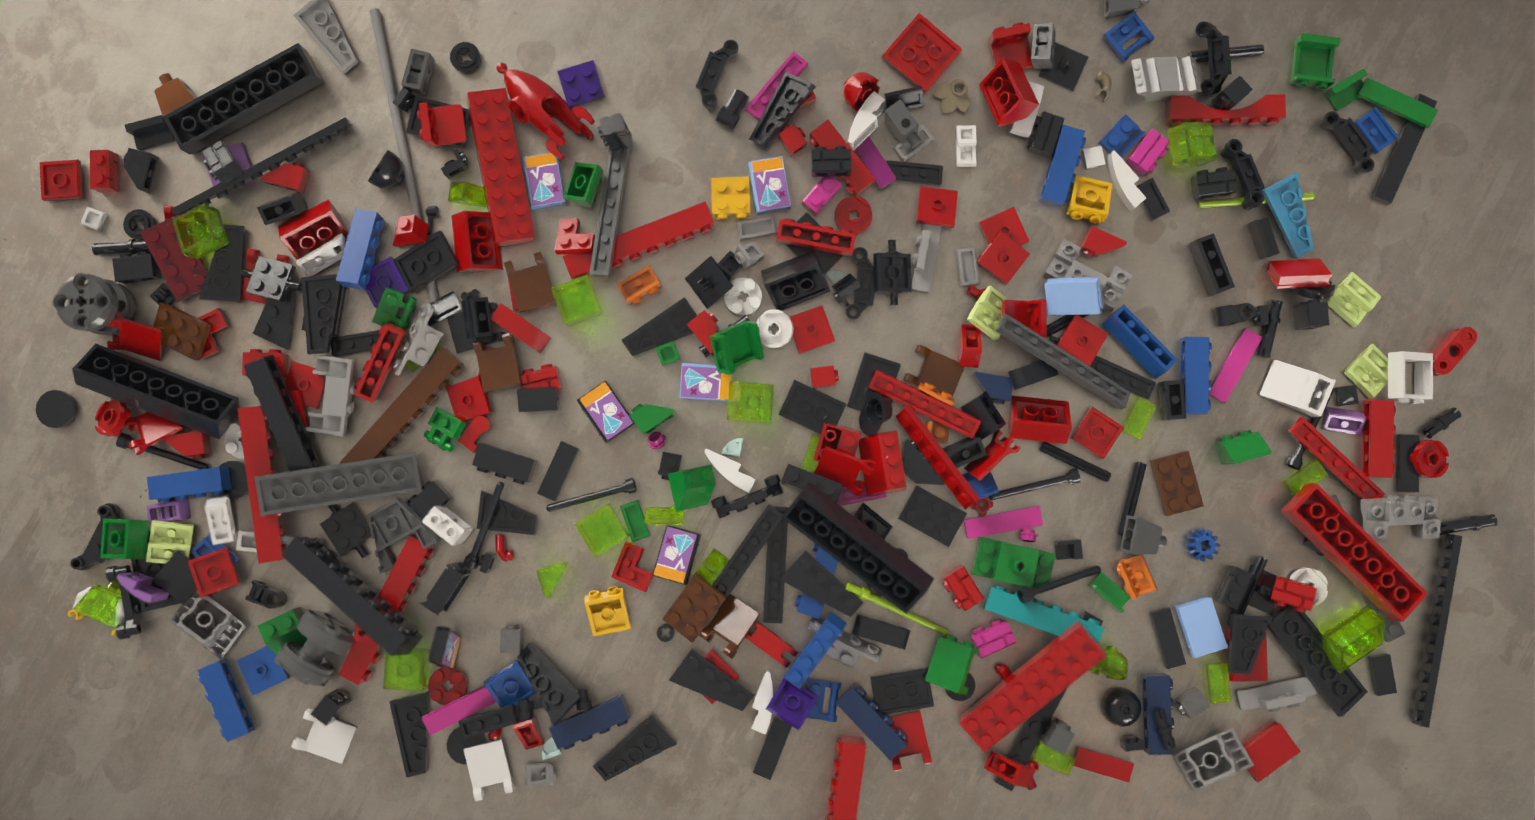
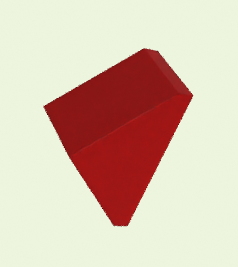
[513,715,544,750]

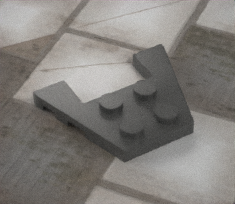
[367,497,441,574]

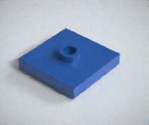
[237,646,290,696]
[483,660,536,707]

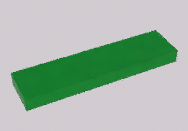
[1357,77,1438,128]

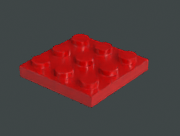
[882,13,962,94]

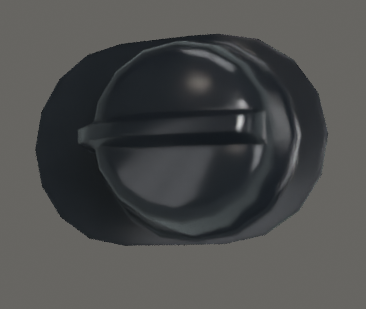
[859,392,893,436]

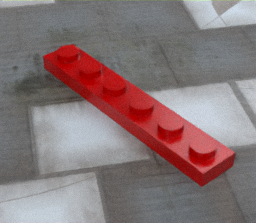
[868,369,981,439]
[895,405,980,510]
[1287,417,1385,499]

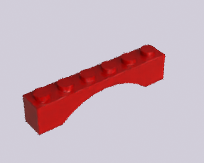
[1165,94,1286,126]

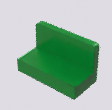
[1324,68,1368,111]
[1088,571,1131,613]

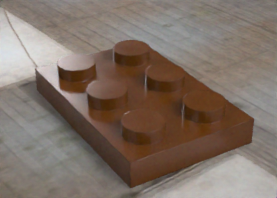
[153,303,211,361]
[1150,451,1204,516]
[662,574,727,643]

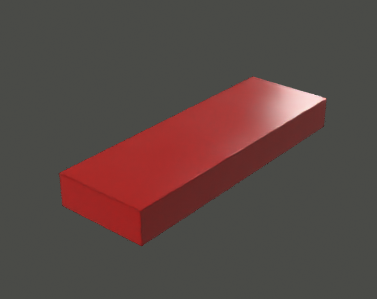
[1072,746,1134,783]

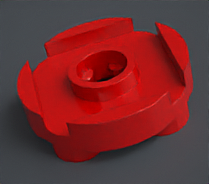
[834,196,872,235]
[95,398,131,437]
[1410,440,1449,478]
[428,666,468,705]

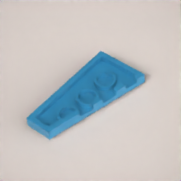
[1262,172,1314,258]

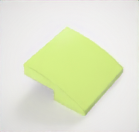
[1325,272,1381,328]
[967,286,1008,340]
[1343,344,1388,399]
[146,520,194,564]

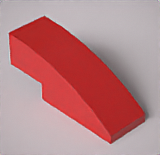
[491,303,551,354]

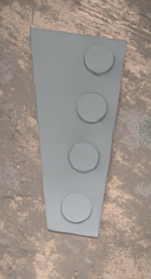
[293,0,358,74]

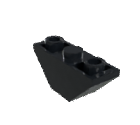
[902,439,945,485]

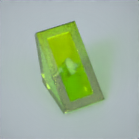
[448,181,486,208]
[691,548,729,584]
[536,561,568,599]

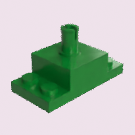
[971,537,1056,592]

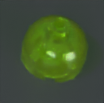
[1089,646,1128,680]

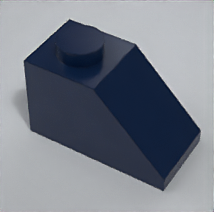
[972,372,1013,405]

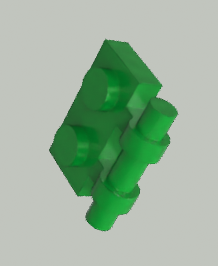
[372,286,417,329]
[424,407,466,452]

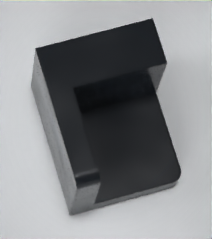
[1054,539,1083,560]

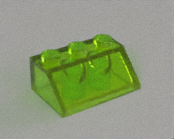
[1322,606,1385,673]

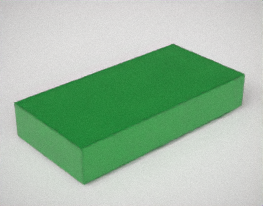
[620,500,651,542]

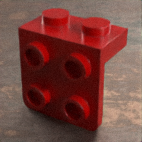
[989,22,1033,69]
[417,102,467,147]
[1002,299,1047,338]

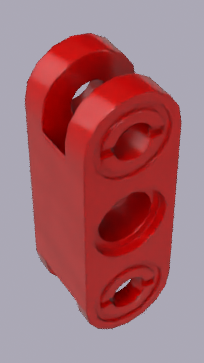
[1433,327,1478,376]
[745,620,798,668]

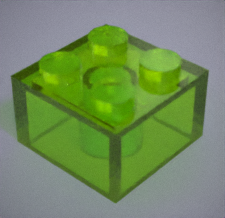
[1167,123,1217,167]
[172,203,229,259]
[551,275,603,326]
[727,381,774,423]
[574,503,630,557]
[383,648,430,691]

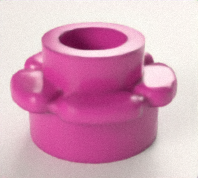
[648,431,666,449]
[1019,529,1038,542]

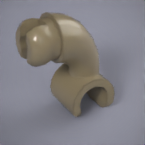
[1096,71,1111,102]

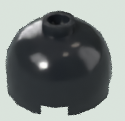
[368,150,404,189]
[1100,687,1142,727]

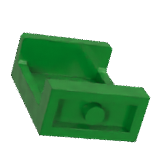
[1290,33,1340,90]
[710,321,764,375]
[925,635,980,695]

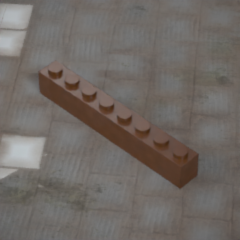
[339,347,464,464]

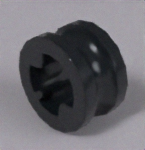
[657,624,675,642]

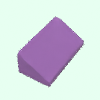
[1322,407,1367,435]

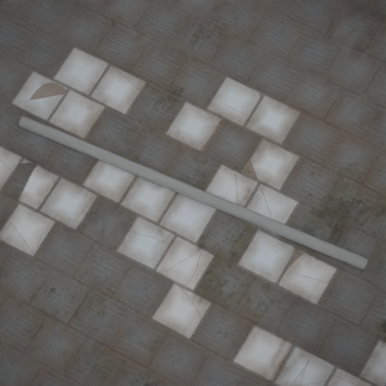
[370,9,439,303]

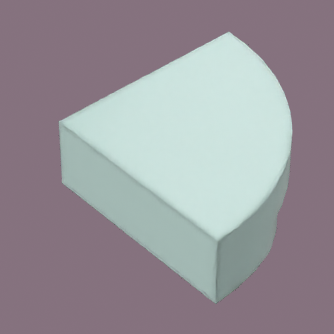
[826,270,848,285]
[722,438,743,457]
[542,736,562,760]

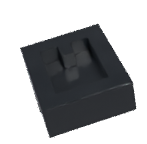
[441,148,469,179]
[718,251,743,281]
[832,273,860,307]
[658,452,682,480]

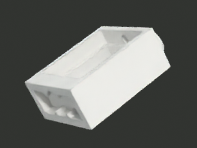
[1388,351,1433,404]
[205,494,236,545]
[422,505,475,546]

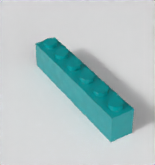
[983,585,1104,643]

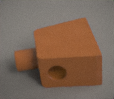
[154,73,197,116]

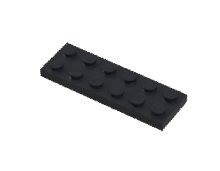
[1267,604,1368,717]

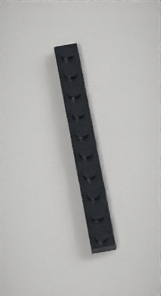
[172,117,351,217]
[1412,534,1463,728]
[994,611,1103,791]

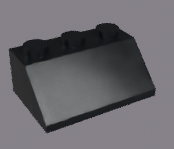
[761,250,831,310]

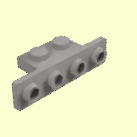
[912,224,942,292]
[391,303,443,376]
[808,617,882,668]
[1236,676,1317,712]

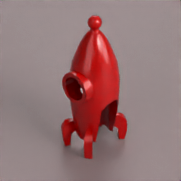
[496,63,595,160]

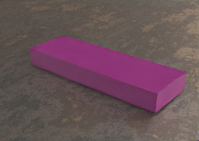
[854,136,896,189]

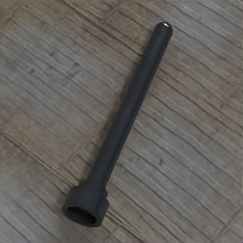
[1285,387,1335,470]
[116,432,209,470]
[989,468,1081,500]
[546,477,637,512]
[463,482,504,569]
[1017,566,1101,603]

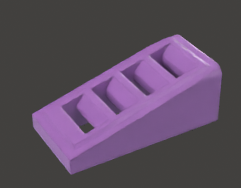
[146,500,191,525]

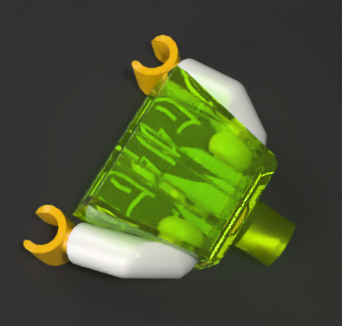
[68,581,126,637]

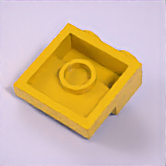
[1066,175,1112,224]
[711,176,750,220]
[584,586,631,637]

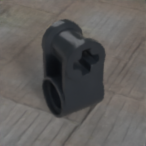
[1215,303,1256,327]
[245,580,287,609]

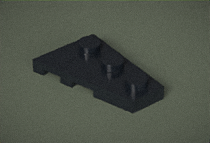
[253,289,295,350]
[477,490,537,535]
[1228,614,1273,675]

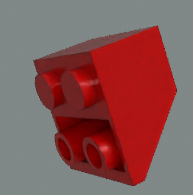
[813,423,861,462]

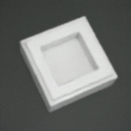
[1082,146,1106,169]
[80,207,108,232]

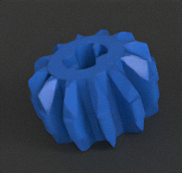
[1185,529,1220,562]

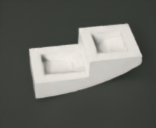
[956,125,977,167]

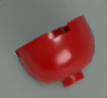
[843,72,880,112]

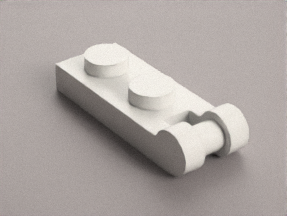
[296,234,346,277]

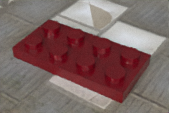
[140,216,208,302]

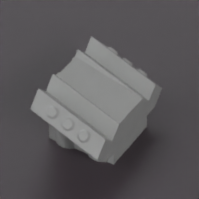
[1131,56,1202,102]
[169,590,246,659]
[1173,728,1254,792]

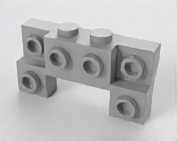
[1043,239,1133,312]
[306,354,356,436]
[1360,494,1441,541]

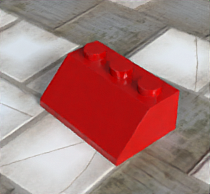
[979,58,1039,127]
[278,199,349,260]
[451,211,502,273]
[1008,395,1072,444]
[858,430,907,496]

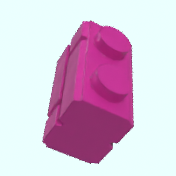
[1125,129,1170,175]
[802,177,842,217]
[970,619,1017,659]

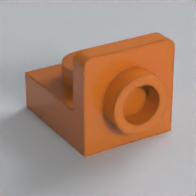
[924,421,950,444]

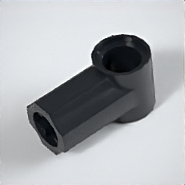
[716,89,749,130]

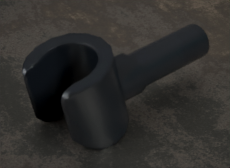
[426,206,439,233]

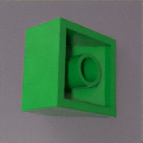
[563,162,604,208]
[629,403,677,435]
[1215,429,1272,465]
[668,464,716,512]
[100,519,150,559]
[257,607,308,655]

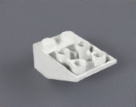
[1259,360,1336,417]

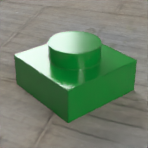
[655,341,680,366]

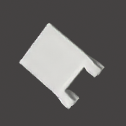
[291,708,357,764]
[463,739,515,801]

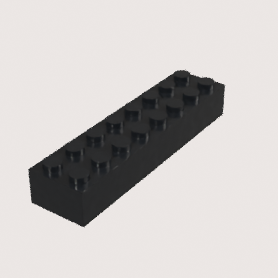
[163,43,324,155]
[72,343,240,439]
[782,482,935,614]
[281,536,423,656]

